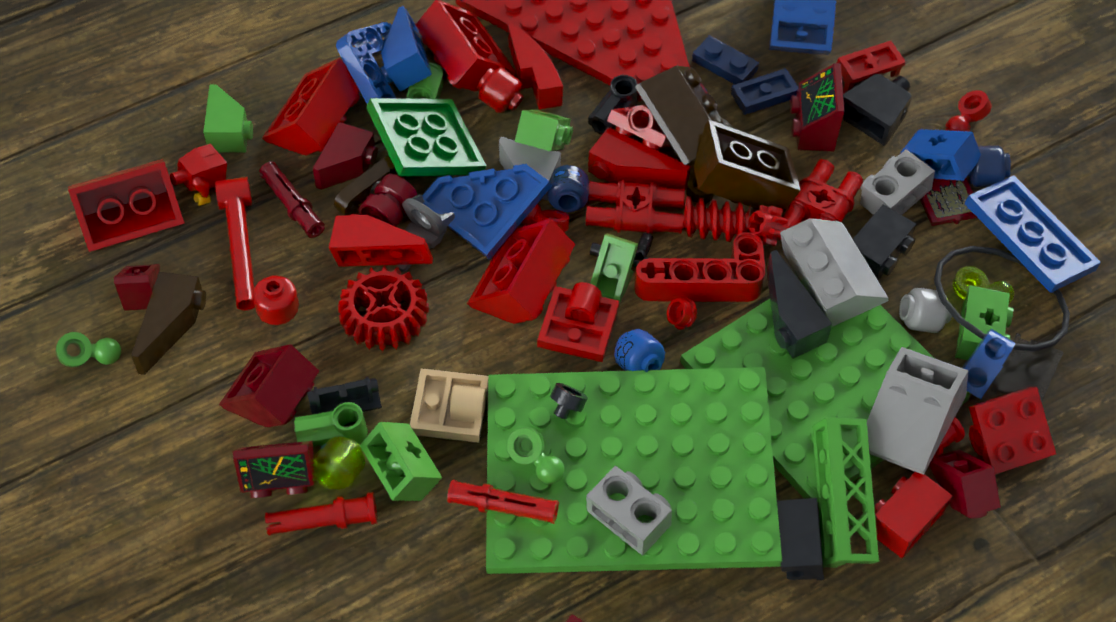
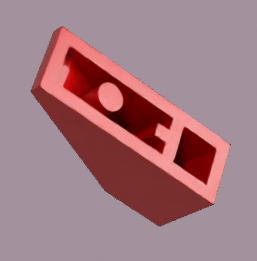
[588,127,690,190]
[329,214,433,267]

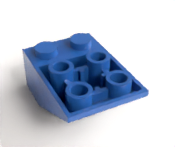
[769,0,836,55]

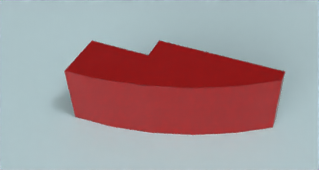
[508,24,563,110]

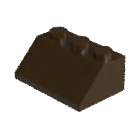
[635,65,732,166]
[694,120,801,213]

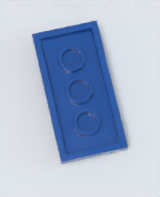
[964,175,1101,293]

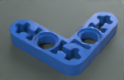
[336,22,396,104]

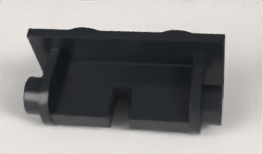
[307,376,382,415]

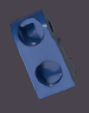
[962,329,1015,399]

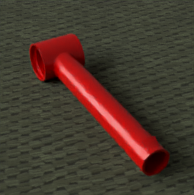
[215,177,255,311]

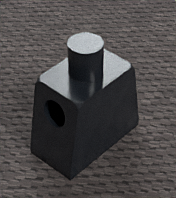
[843,74,912,146]

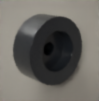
[550,383,588,419]

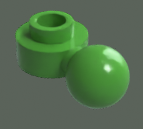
[55,332,121,367]
[507,427,564,484]

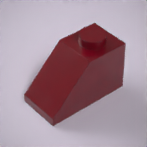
[313,122,378,190]
[929,449,1001,518]

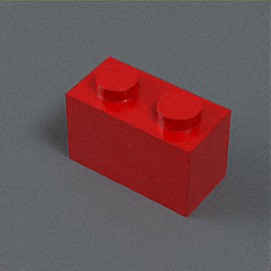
[874,472,953,559]

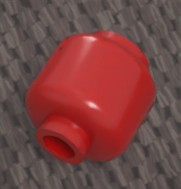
[477,67,524,113]
[253,275,299,325]

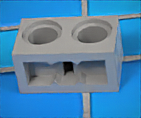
[860,149,935,215]
[586,465,672,556]

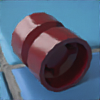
[358,174,418,227]

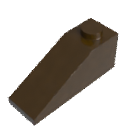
[131,272,206,375]

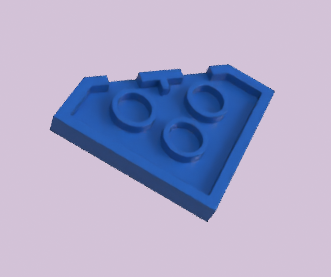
[422,164,552,259]

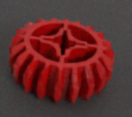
[338,265,429,352]

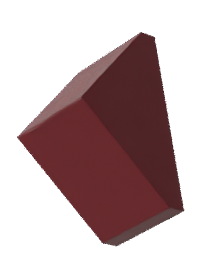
[114,264,160,311]

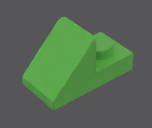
[590,233,638,305]

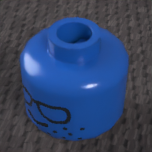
[614,329,665,373]

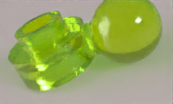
[952,266,1014,304]

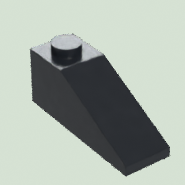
[767,250,832,359]

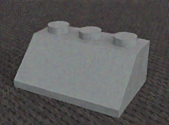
[780,218,889,327]

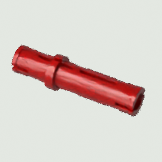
[447,480,559,524]

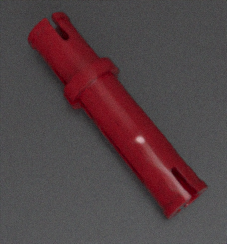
[259,161,325,238]

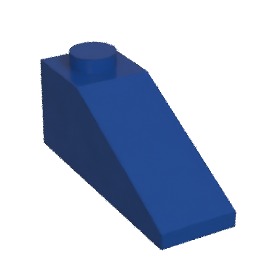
[381,5,432,91]

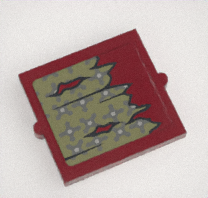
[920,178,977,226]

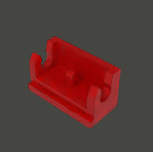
[837,40,906,94]

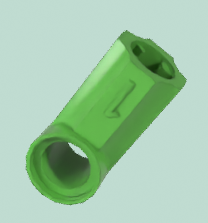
[294,402,368,447]

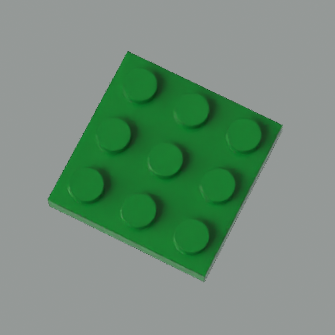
[366,98,486,176]

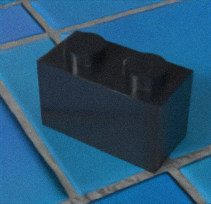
[853,204,916,280]

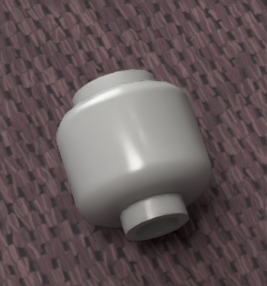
[899,288,952,333]

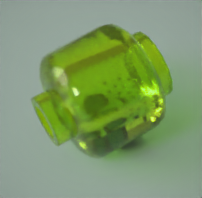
[313,436,366,489]

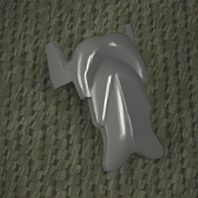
[398,194,455,271]

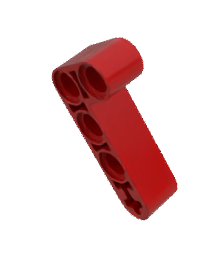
[634,232,765,302]

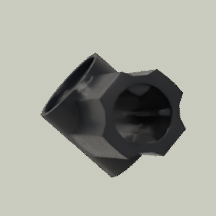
[588,75,637,135]

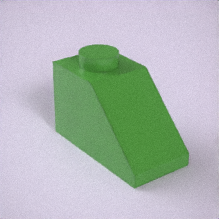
[204,85,253,152]

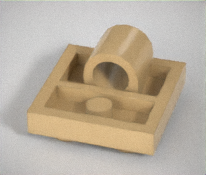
[410,368,488,443]

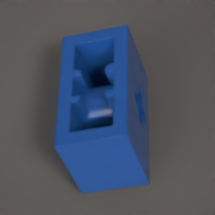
[900,129,981,181]

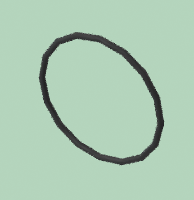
[934,246,1070,352]

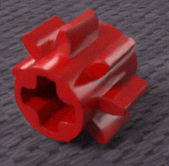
[748,205,788,246]

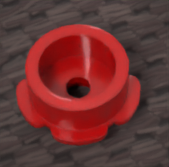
[666,297,697,330]

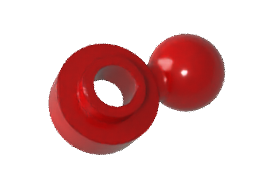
[945,90,992,132]
[521,204,569,232]

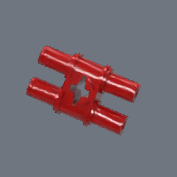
[783,159,863,228]
[585,179,685,234]

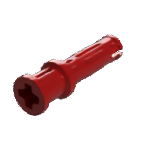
[265,492,378,536]

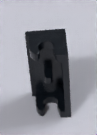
[777,498,824,580]

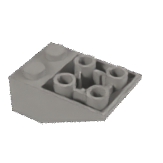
[867,347,968,475]

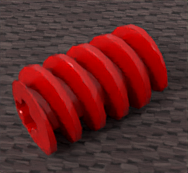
[682,196,751,242]

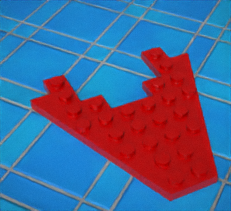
[455,0,690,101]

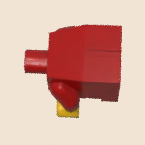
[170,144,227,206]

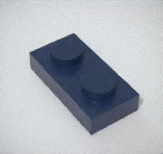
[692,35,759,84]
[731,68,798,115]

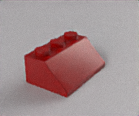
[415,0,516,92]
[262,58,360,156]
[68,159,184,252]
[467,219,576,324]

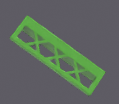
[812,417,879,568]

